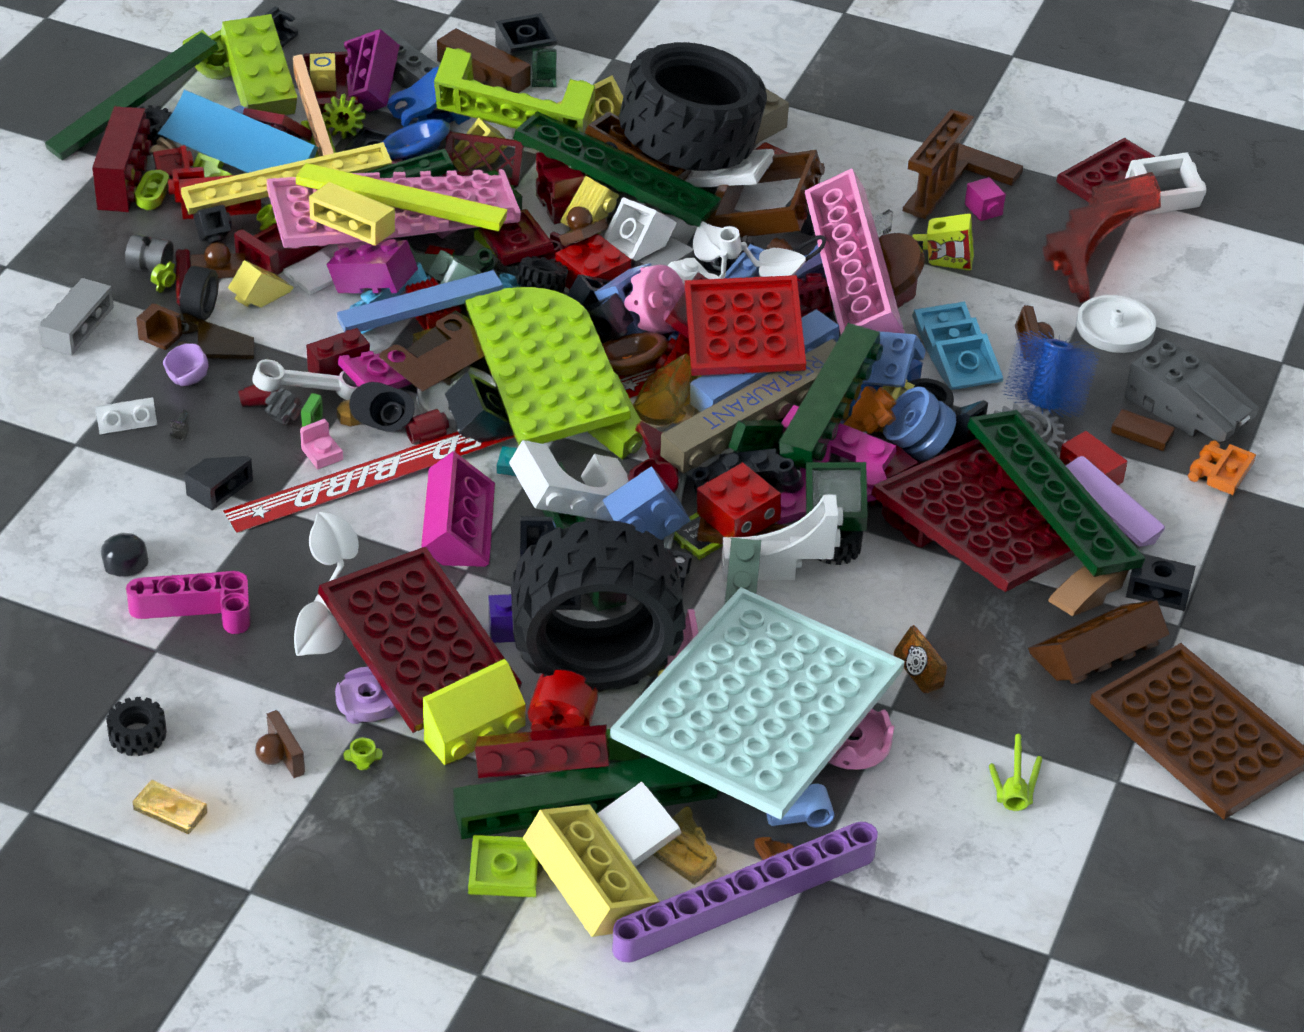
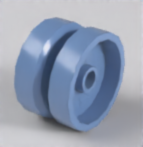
[883,387,956,461]

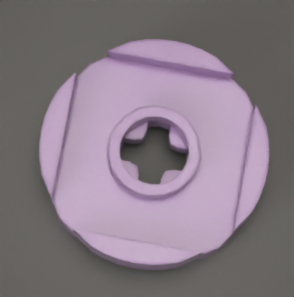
[335,667,396,724]

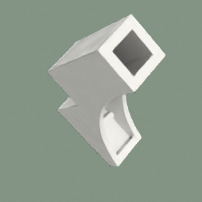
[722,495,843,580]

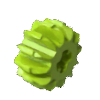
[322,94,366,138]

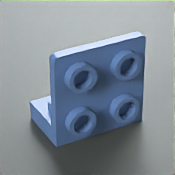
[862,331,926,388]

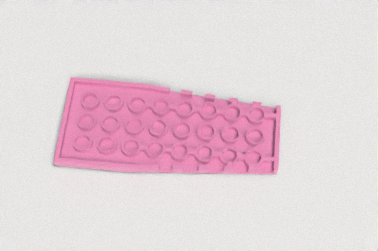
[267,169,521,248]

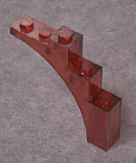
[1043,172,1161,303]

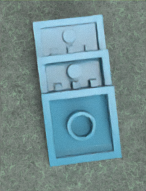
[912,301,1004,390]

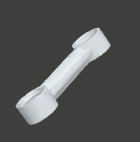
[252,359,358,400]

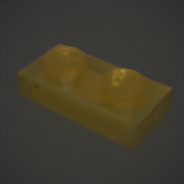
[132,779,208,835]

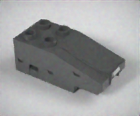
[1125,339,1259,443]

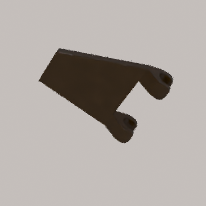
[178,313,254,359]

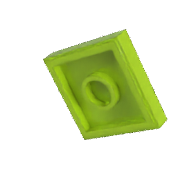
[468,835,538,897]

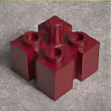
[536,152,595,225]

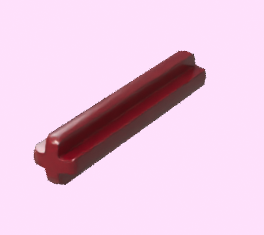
[175,248,191,306]

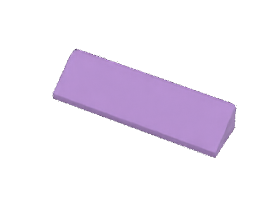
[1066,456,1165,547]

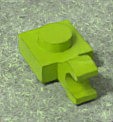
[192,152,233,177]

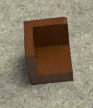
[136,303,182,350]

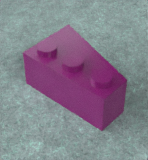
[343,29,400,112]
[326,239,418,293]

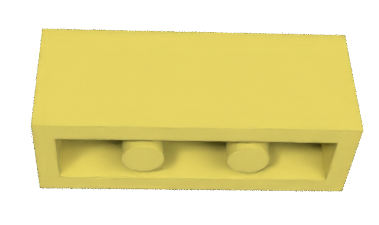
[309,182,395,246]

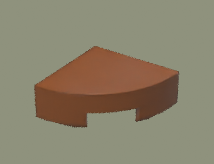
[754,837,794,860]

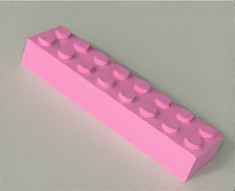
[805,169,904,334]

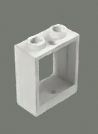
[1125,152,1206,216]

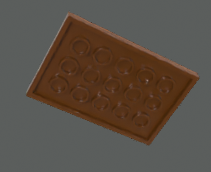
[1090,643,1304,820]

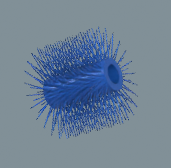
[1002,331,1099,418]

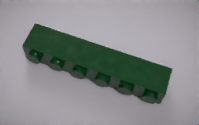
[779,323,883,469]

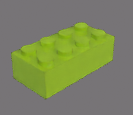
[221,14,297,115]

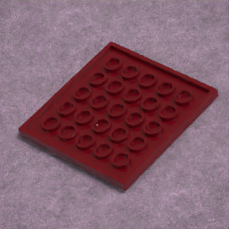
[871,439,1076,592]

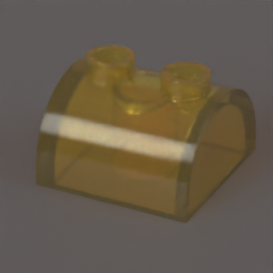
[633,353,698,426]

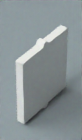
[283,251,334,295]

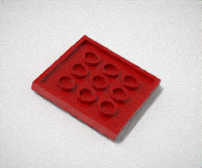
[685,275,806,376]

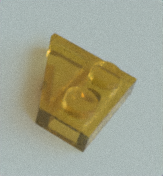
[652,806,717,885]

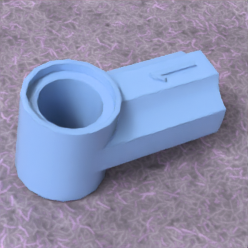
[766,784,835,828]

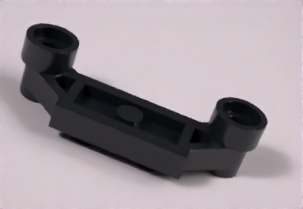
[692,449,804,494]

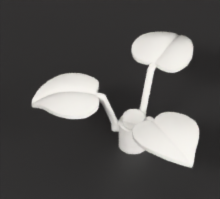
[693,222,806,279]
[294,512,359,656]

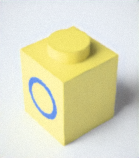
[310,53,336,91]

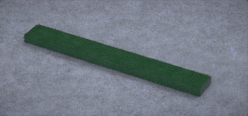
[45,32,219,160]

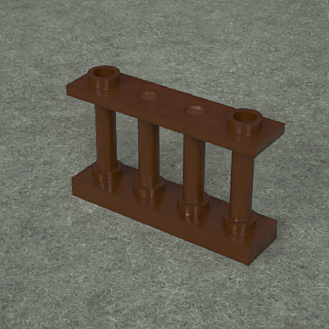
[902,109,974,219]

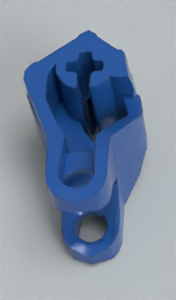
[387,67,471,128]

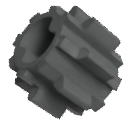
[265,387,302,425]

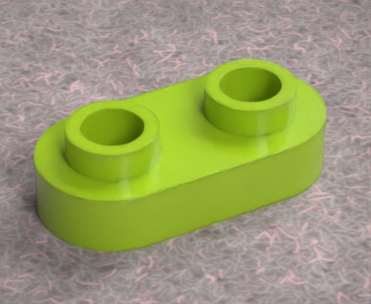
[135,170,169,210]

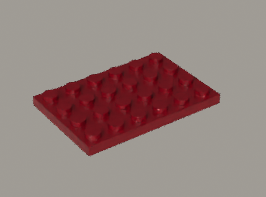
[318,546,522,733]

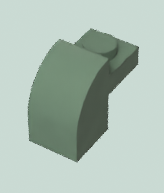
[428,250,482,284]

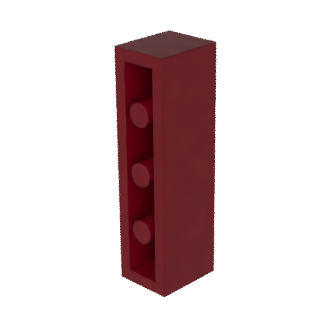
[475,724,610,778]

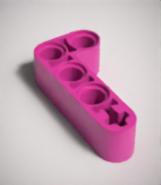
[126,571,251,634]

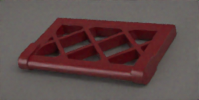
[442,131,525,186]

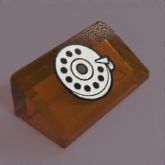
[893,625,947,693]

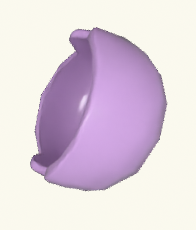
[163,343,209,386]

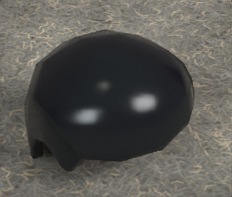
[101,533,148,577]

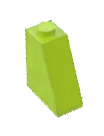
[587,372,643,460]

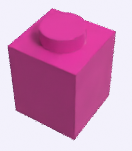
[965,177,1006,221]

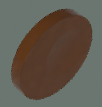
[878,233,925,297]

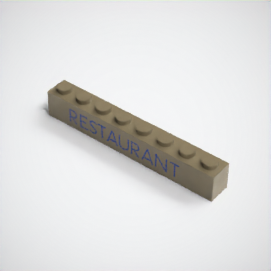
[660,339,837,474]

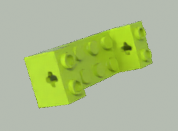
[434,47,595,133]

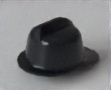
[349,382,415,433]

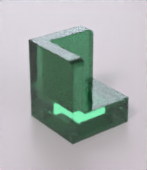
[532,48,557,87]

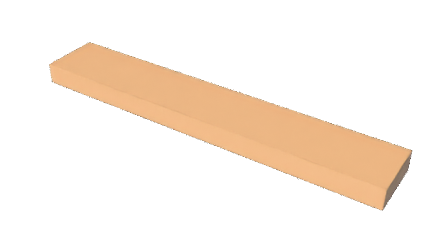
[293,55,334,157]

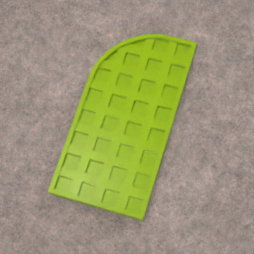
[465,287,631,446]

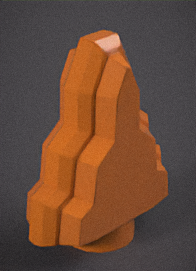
[843,386,897,434]

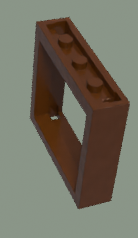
[705,150,825,238]

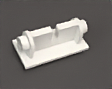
[95,397,157,434]

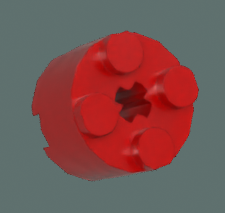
[528,670,598,731]

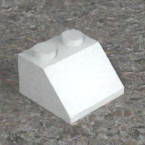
[604,197,677,261]

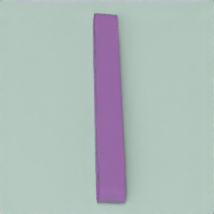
[612,821,878,963]

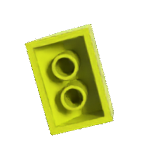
[423,659,526,765]

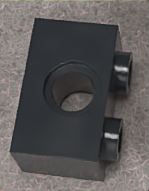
[1126,553,1196,611]

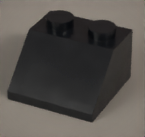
[495,13,557,57]
[445,371,514,443]

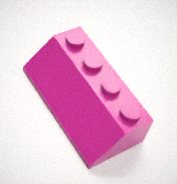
[421,451,495,567]

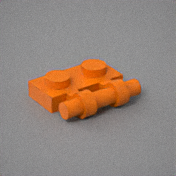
[1188,440,1256,495]

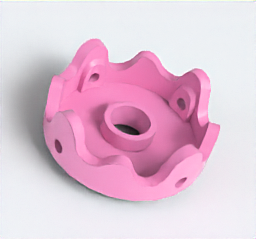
[624,265,685,334]
[829,709,894,770]

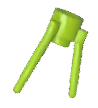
[989,733,1042,811]

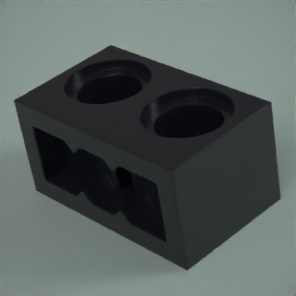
[584,293,634,344]

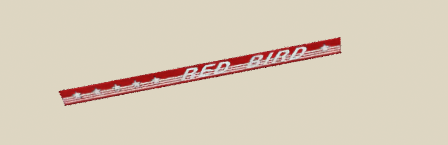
[223,364,676,533]

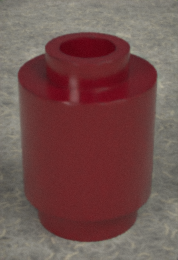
[405,409,450,444]

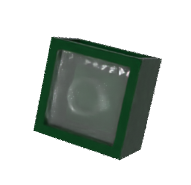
[806,462,868,531]

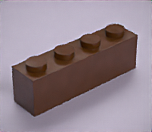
[437,28,531,93]

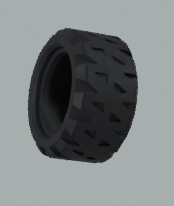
[619,42,767,171]
[511,520,686,691]

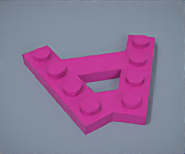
[777,405,896,524]

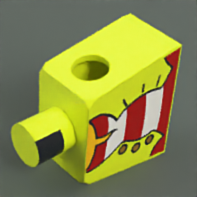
[913,214,974,270]

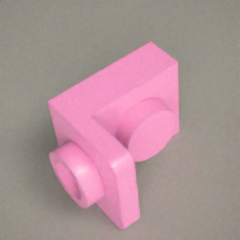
[300,419,343,469]

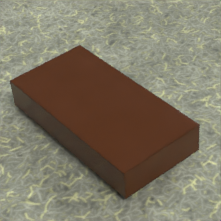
[1111,409,1175,451]

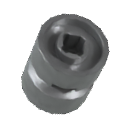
[125,234,174,272]

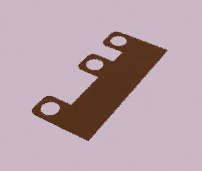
[379,314,484,392]

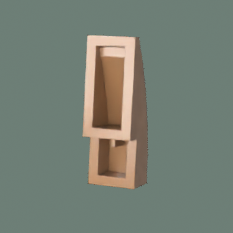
[1048,566,1129,616]

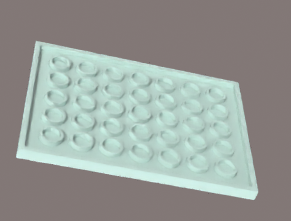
[610,587,905,820]

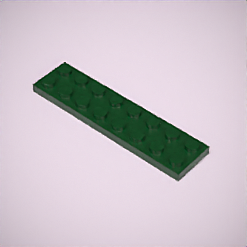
[513,111,722,227]
[967,410,1145,577]

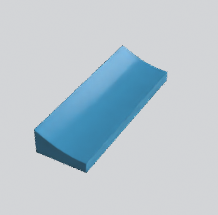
[158,89,319,173]

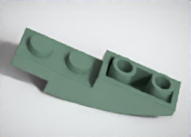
[724,538,762,605]

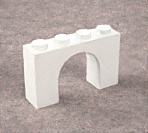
[509,440,629,521]

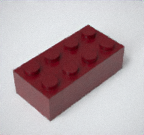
[92,106,153,212]

